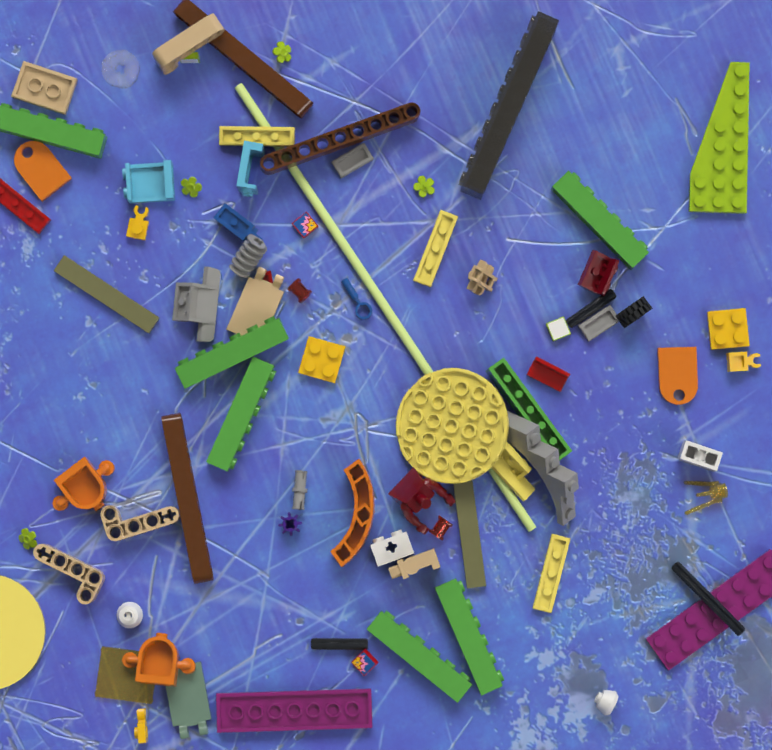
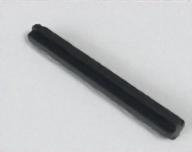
[671,562,745,636]

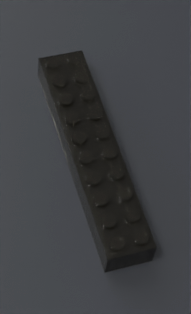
[458,11,559,200]

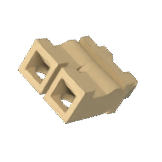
[388,548,441,579]

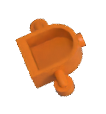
[52,457,115,512]
[122,633,196,687]

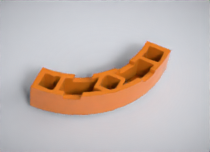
[330,459,375,567]

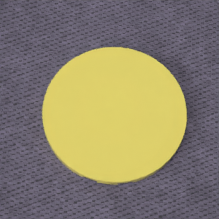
[396,368,509,484]
[0,575,46,689]

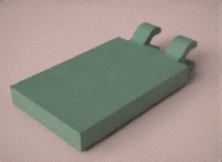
[166,661,212,739]

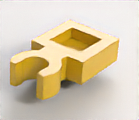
[126,205,149,241]
[726,352,761,372]
[134,708,148,743]

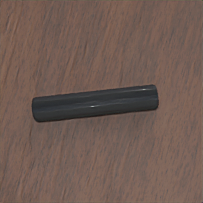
[566,289,616,328]
[311,638,368,650]

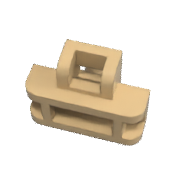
[466,260,498,295]

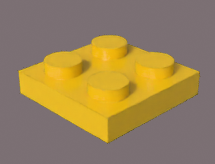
[707,308,750,350]
[298,336,345,383]

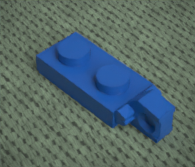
[213,203,263,242]

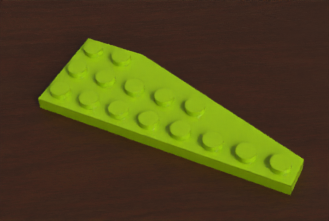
[689,62,750,214]

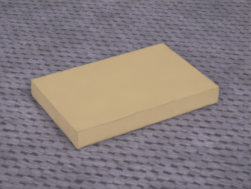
[11,61,78,115]

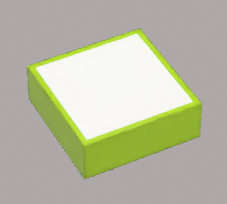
[180,52,200,63]
[546,316,571,342]

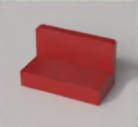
[526,356,570,392]

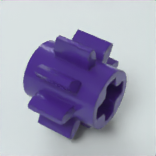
[278,512,302,536]

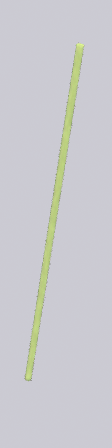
[234,83,536,532]

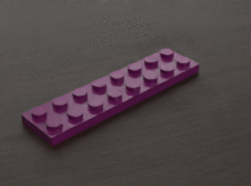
[645,549,772,671]
[216,688,373,733]

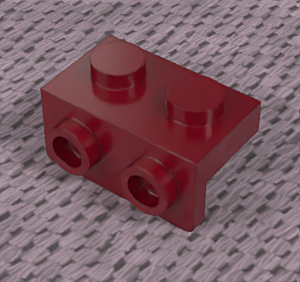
[577,250,619,295]

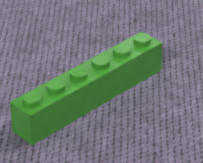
[0,103,108,159]
[551,170,649,270]
[175,316,289,389]
[206,357,277,472]
[485,357,572,461]
[434,578,504,695]
[367,610,472,703]

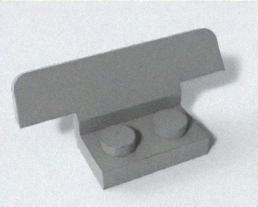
[172,267,221,342]

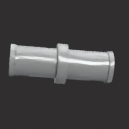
[292,470,308,510]

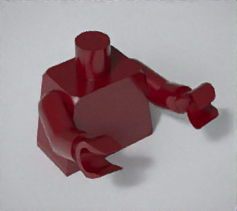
[388,467,456,534]

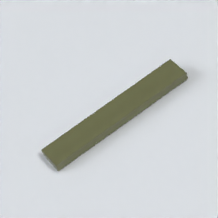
[54,255,160,334]
[453,480,486,589]

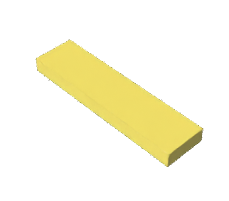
[219,126,295,147]
[413,210,458,288]
[532,534,570,613]

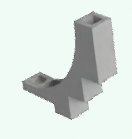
[507,411,579,526]

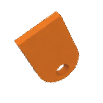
[14,141,72,202]
[657,347,698,405]

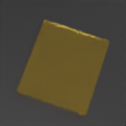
[95,646,155,704]

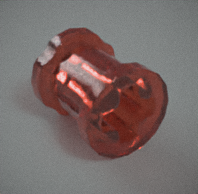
[287,278,312,303]
[429,516,453,541]

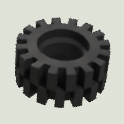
[616,296,653,328]

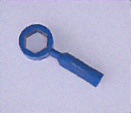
[341,278,372,320]

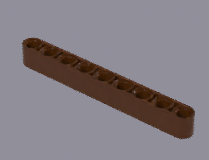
[173,0,314,119]
[260,102,420,175]
[161,412,214,584]

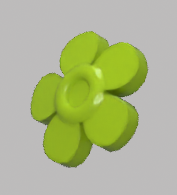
[272,41,291,63]
[181,176,202,197]
[413,176,435,198]
[18,528,37,550]

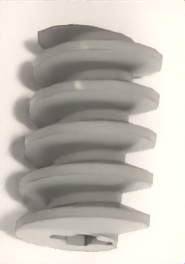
[229,234,267,278]

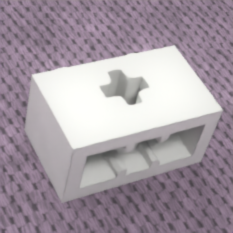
[677,440,723,472]
[370,530,414,567]

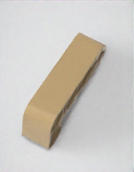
[152,13,225,75]
[100,505,181,541]
[33,544,105,604]

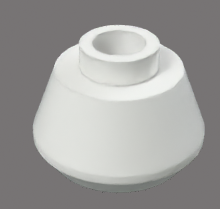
[117,602,143,628]
[594,690,619,715]

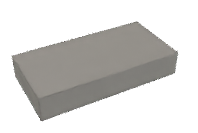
[332,143,374,179]
[578,305,619,342]

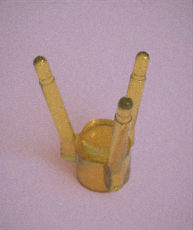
[684,481,728,515]

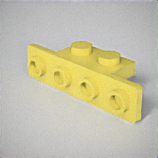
[492,442,535,501]

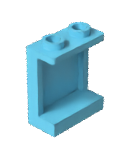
[236,141,265,197]
[122,160,175,204]

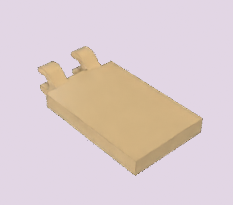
[226,267,284,335]

